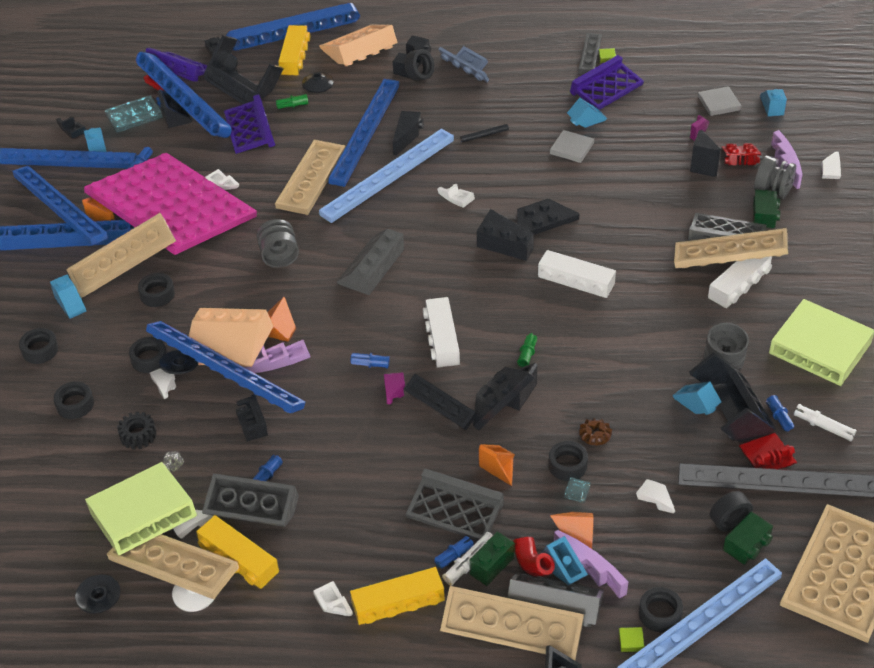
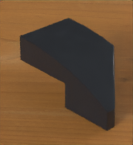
[56,117,86,139]

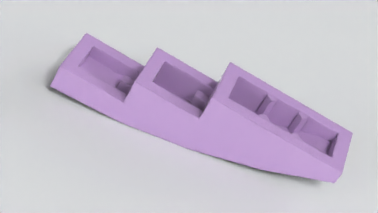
[771,130,802,189]
[244,340,310,373]
[554,530,628,598]

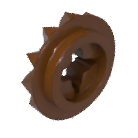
[579,418,612,446]

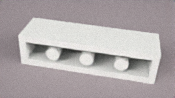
[538,250,616,298]
[708,256,772,308]
[423,297,460,368]

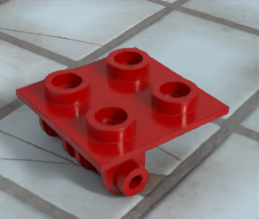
[721,143,761,166]
[739,433,797,469]

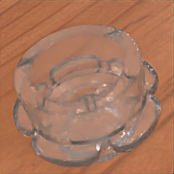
[163,451,184,471]

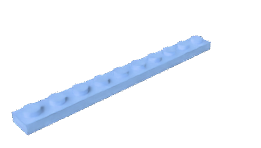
[319,129,454,223]
[617,558,782,668]

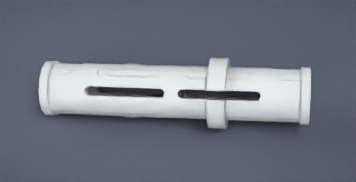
[794,404,857,442]
[442,532,493,586]

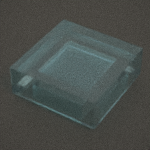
[564,477,591,503]

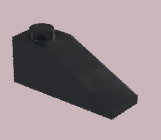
[393,111,424,155]

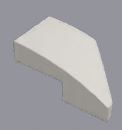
[822,152,841,179]
[205,169,239,190]
[438,184,475,208]
[150,368,176,399]
[636,479,675,513]
[173,510,213,539]
[313,581,353,616]

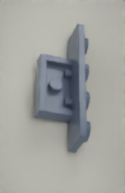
[438,46,489,83]

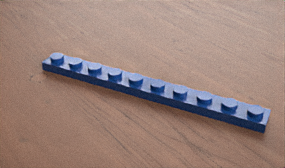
[328,79,399,187]
[0,148,137,169]
[13,166,108,245]
[146,321,305,413]

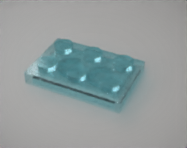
[105,95,163,133]

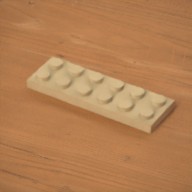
[275,140,345,215]
[66,213,176,298]
[674,228,788,268]
[107,534,239,599]
[440,586,584,661]

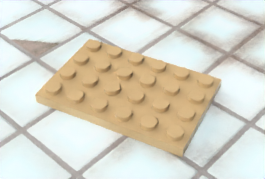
[780,504,874,643]

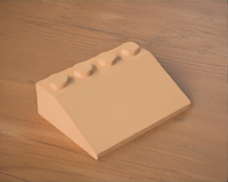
[319,24,398,66]
[189,308,273,367]

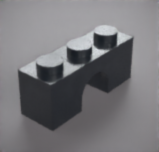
[392,35,431,78]

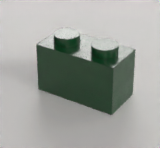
[753,190,780,228]
[723,511,773,565]
[469,531,515,586]

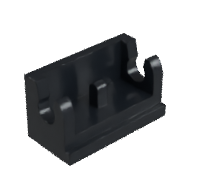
[236,394,268,442]

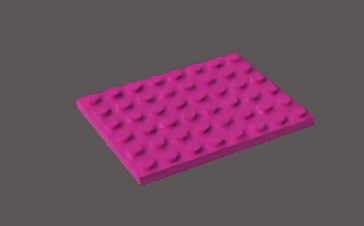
[84,153,257,255]

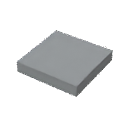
[698,87,741,116]
[550,130,594,163]

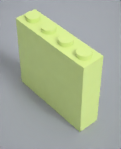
[769,299,874,386]
[85,462,197,556]

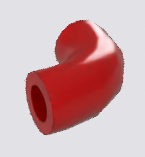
[513,537,555,577]

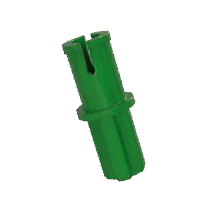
[276,94,309,109]
[517,333,537,367]

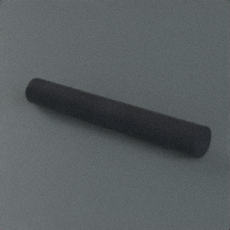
[460,124,509,143]

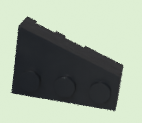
[477,209,534,261]

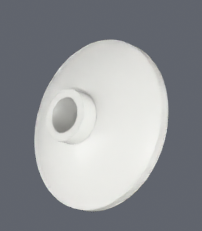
[172,585,214,612]

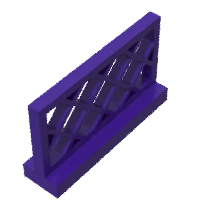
[146,48,208,81]
[570,55,644,110]
[224,94,276,154]

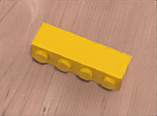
[278,25,310,75]
[196,515,279,589]
[350,567,445,625]

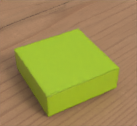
[599,48,616,63]
[619,627,644,652]

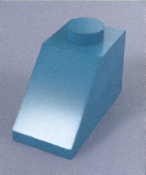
[760,89,787,116]
[567,98,607,128]
[84,127,107,152]
[50,274,86,319]
[672,382,721,415]
[540,536,588,586]

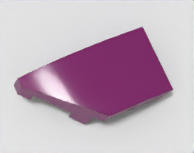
[690,115,709,141]
[384,372,405,404]

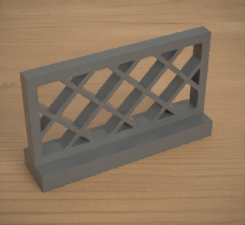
[688,213,767,241]
[406,468,504,541]

